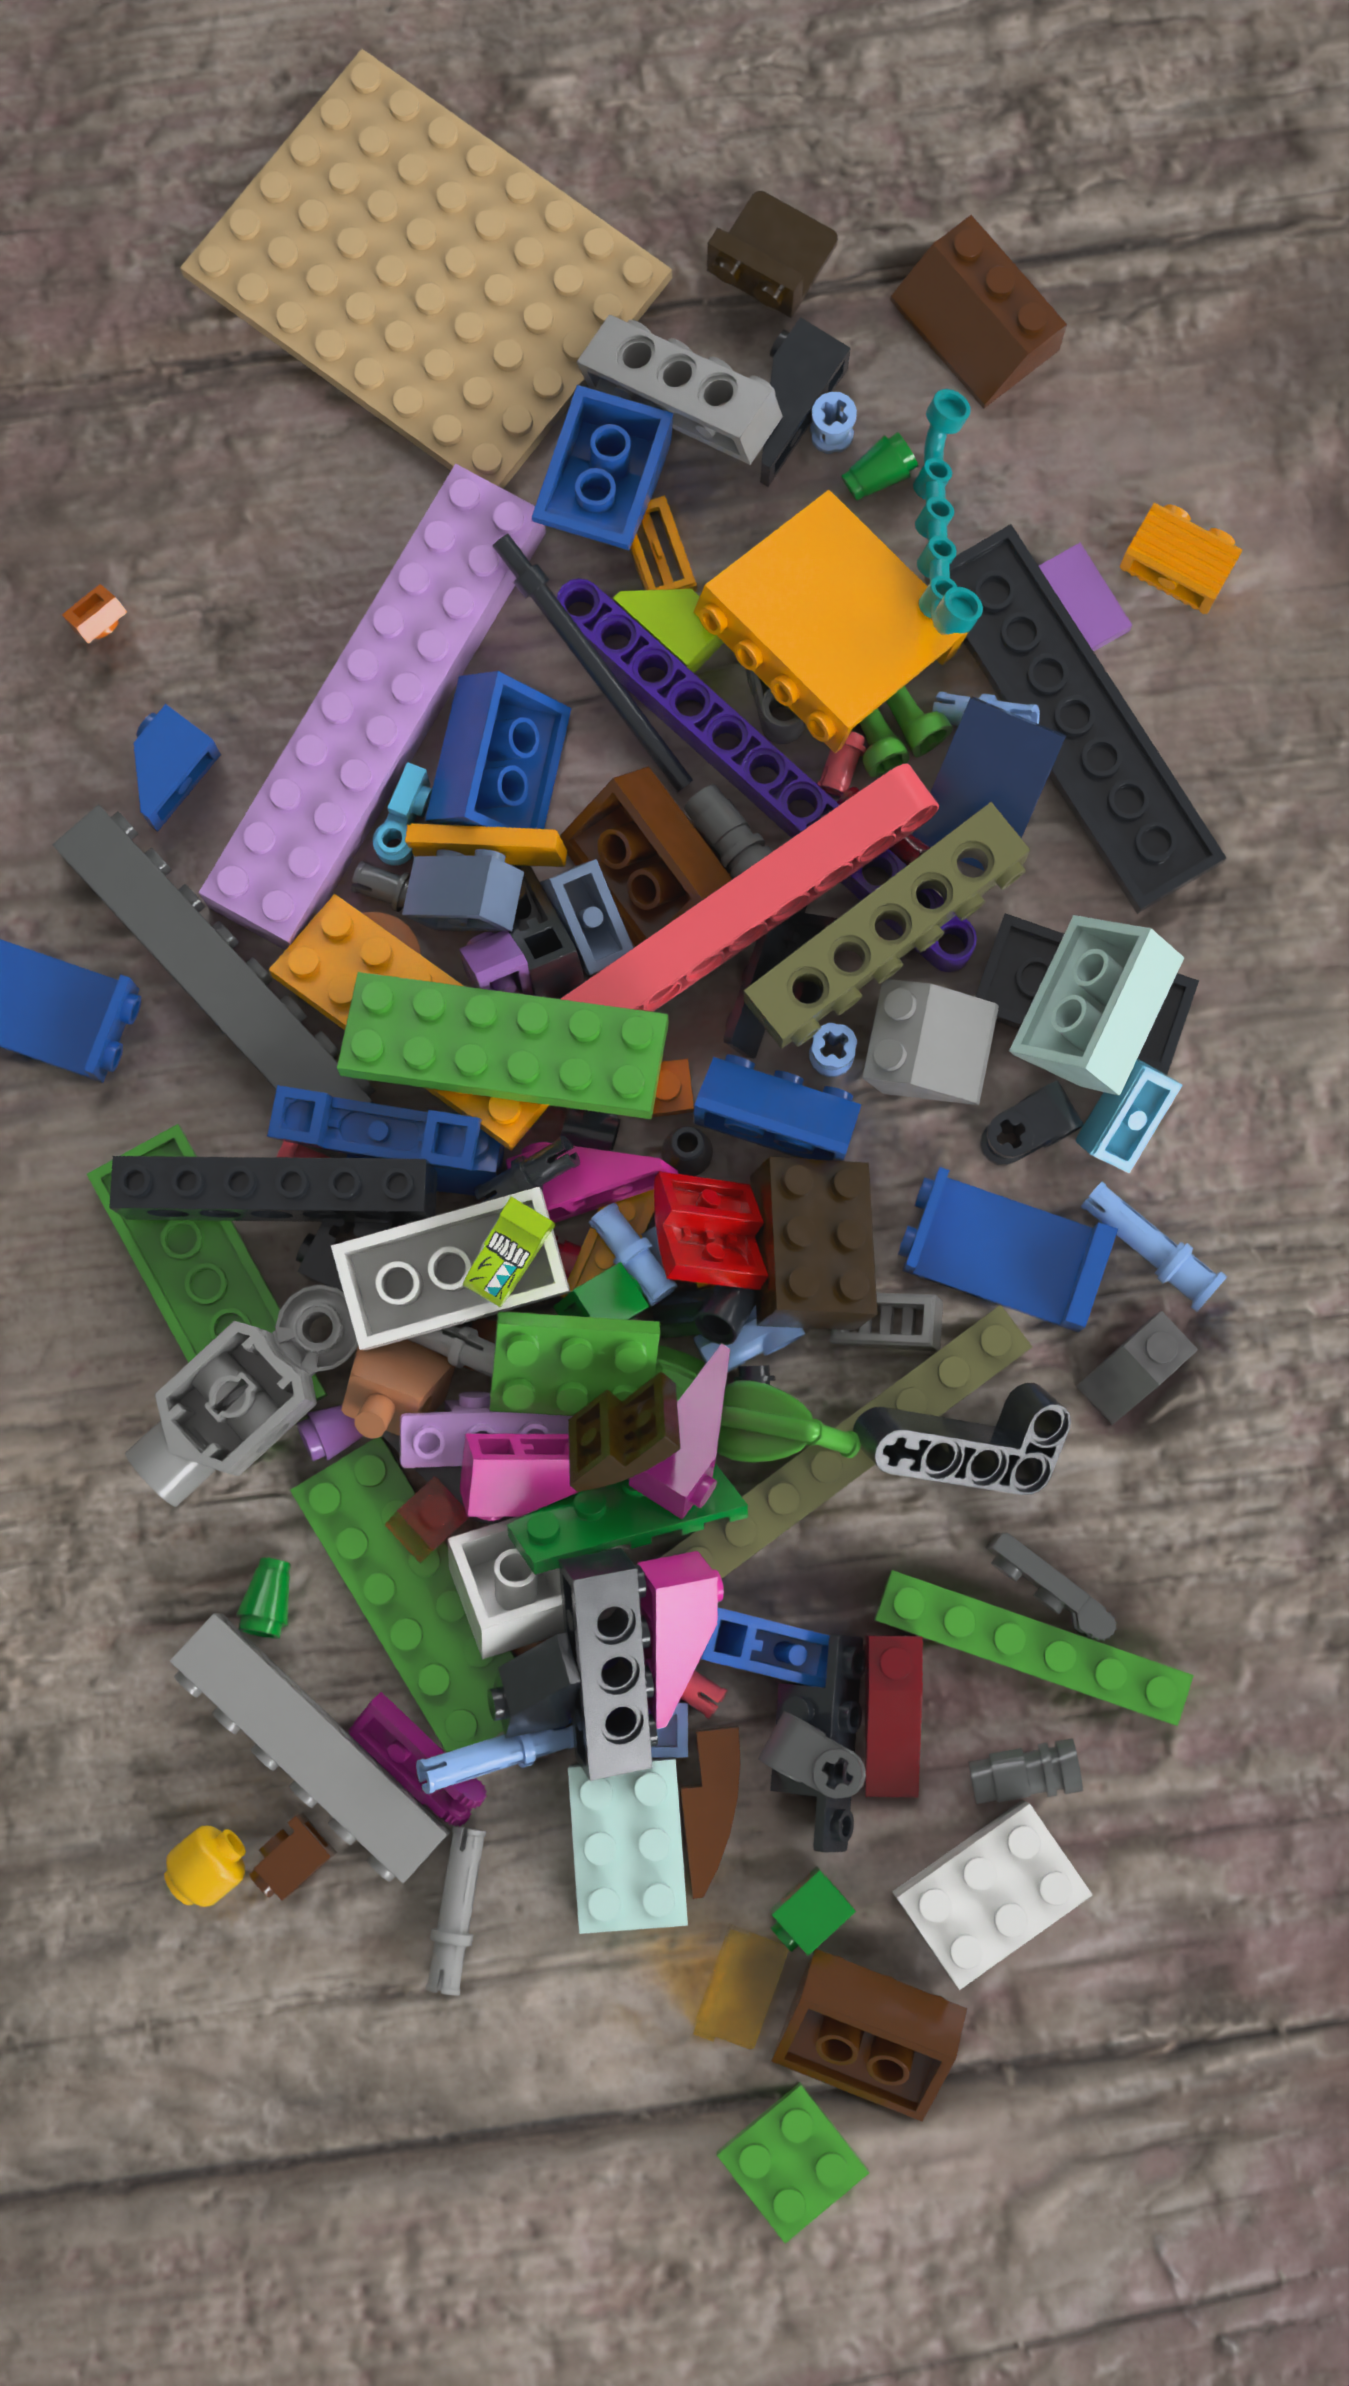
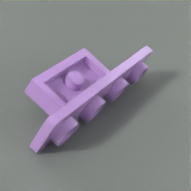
[400,1391,572,1468]

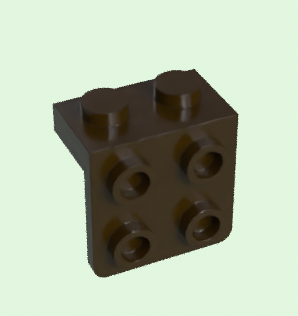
[707,191,838,318]

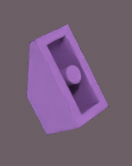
[459,931,533,996]

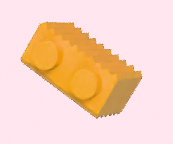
[1120,503,1243,614]

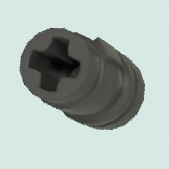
[684,784,773,879]
[968,1738,1083,1804]

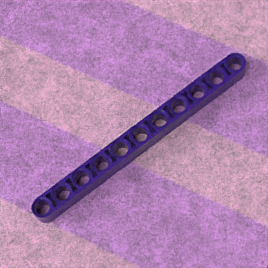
[557,578,977,972]

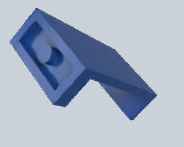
[0,939,142,1083]
[897,1167,1118,1332]

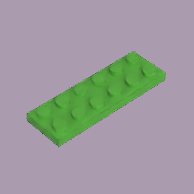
[337,972,669,1119]
[87,1124,328,1401]
[290,1436,515,1752]

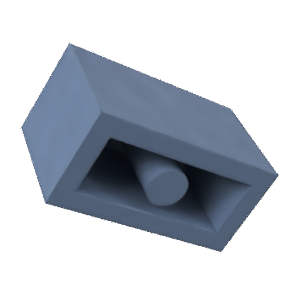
[402,849,524,931]

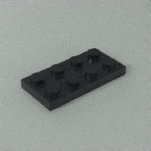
[975,913,1199,1075]

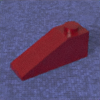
[865,1636,923,1798]

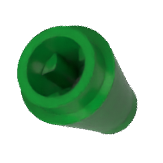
[841,432,919,501]
[236,1557,291,1639]

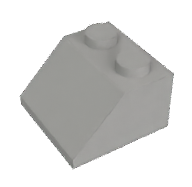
[862,979,999,1105]

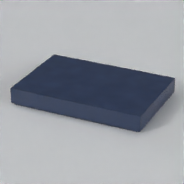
[912,696,1066,871]

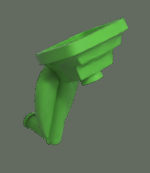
[655,1345,861,1463]

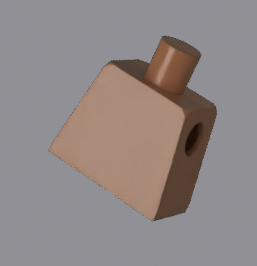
[341,1339,455,1438]

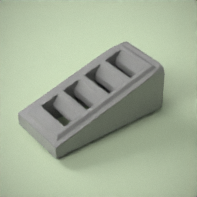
[830,1293,943,1351]

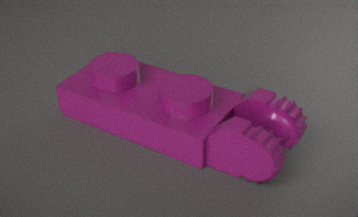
[348,1692,487,1827]

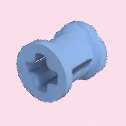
[810,392,857,454]
[809,1023,857,1077]

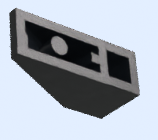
[760,317,851,487]
[508,865,585,999]

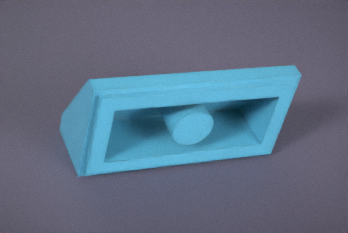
[1076,1058,1182,1173]

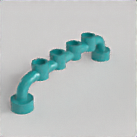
[913,389,983,635]

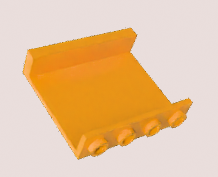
[694,490,968,753]

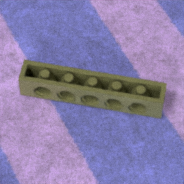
[743,802,1030,1049]

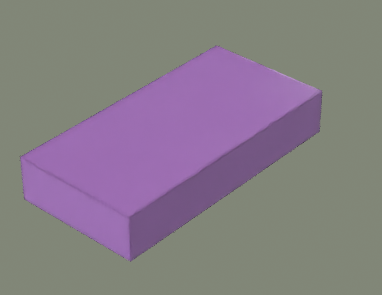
[1039,543,1132,651]

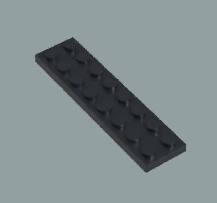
[924,524,1227,914]

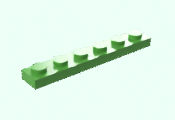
[874,1570,1194,1726]

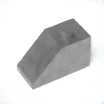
[1076,1311,1198,1425]

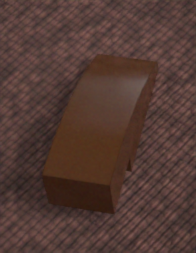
[681,1726,741,1899]

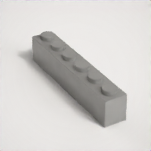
[170,1613,451,1883]

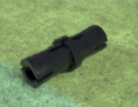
[474,1136,580,1202]

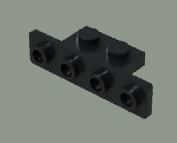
[723,906,837,1059]
[770,1634,866,1853]

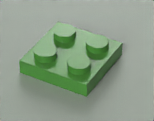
[717,2082,869,2244]

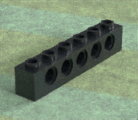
[109,1156,437,1223]

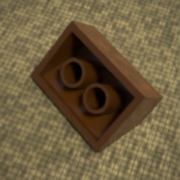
[890,215,1067,409]
[560,766,733,947]
[771,1949,968,2121]

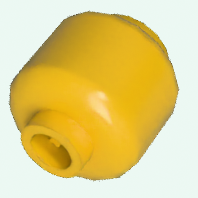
[164,1825,246,1907]

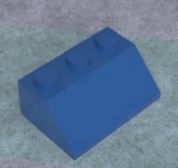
[425,671,572,829]
[694,1054,862,1161]

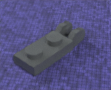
[986,1532,1117,1641]

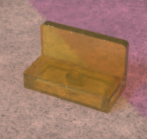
[693,1923,788,2050]

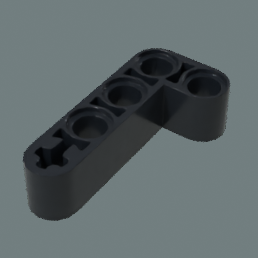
[853,1383,1071,1495]

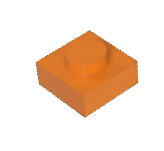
[62,584,127,644]
[652,1059,694,1117]

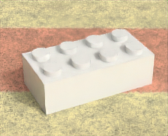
[331,1187,570,1351]

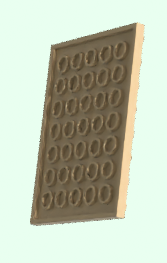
[180,49,672,489]

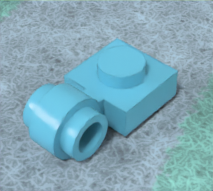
[373,762,432,866]

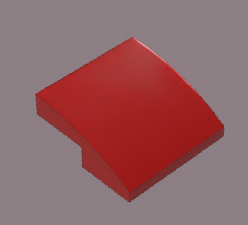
[654,1171,768,1290]

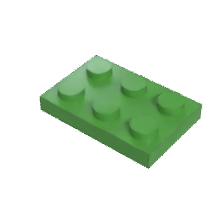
[490,1311,660,1416]

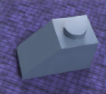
[540,859,633,975]

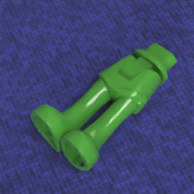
[859,686,953,777]

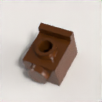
[249,1812,337,1901]

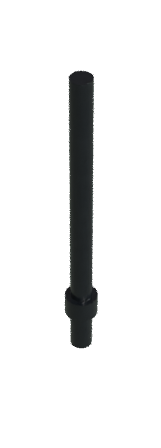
[492,534,693,792]

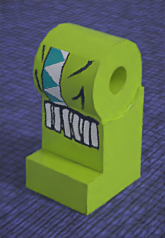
[463,1197,556,1307]

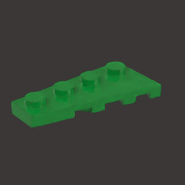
[507,1463,748,1575]

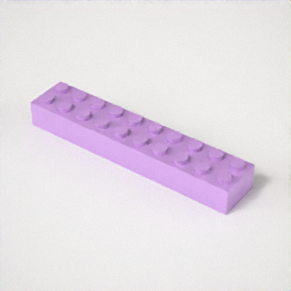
[199,464,546,950]

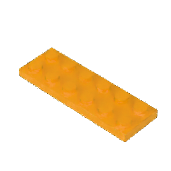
[269,894,549,1151]

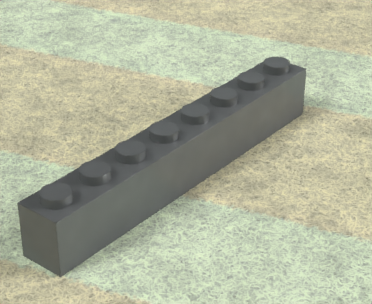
[52,804,376,1103]

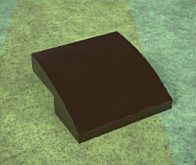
[568,1371,681,1492]

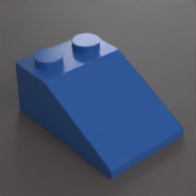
[532,385,674,550]

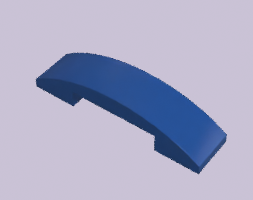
[267,1085,482,1171]

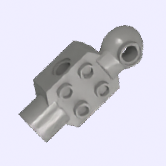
[125,1285,358,1507]

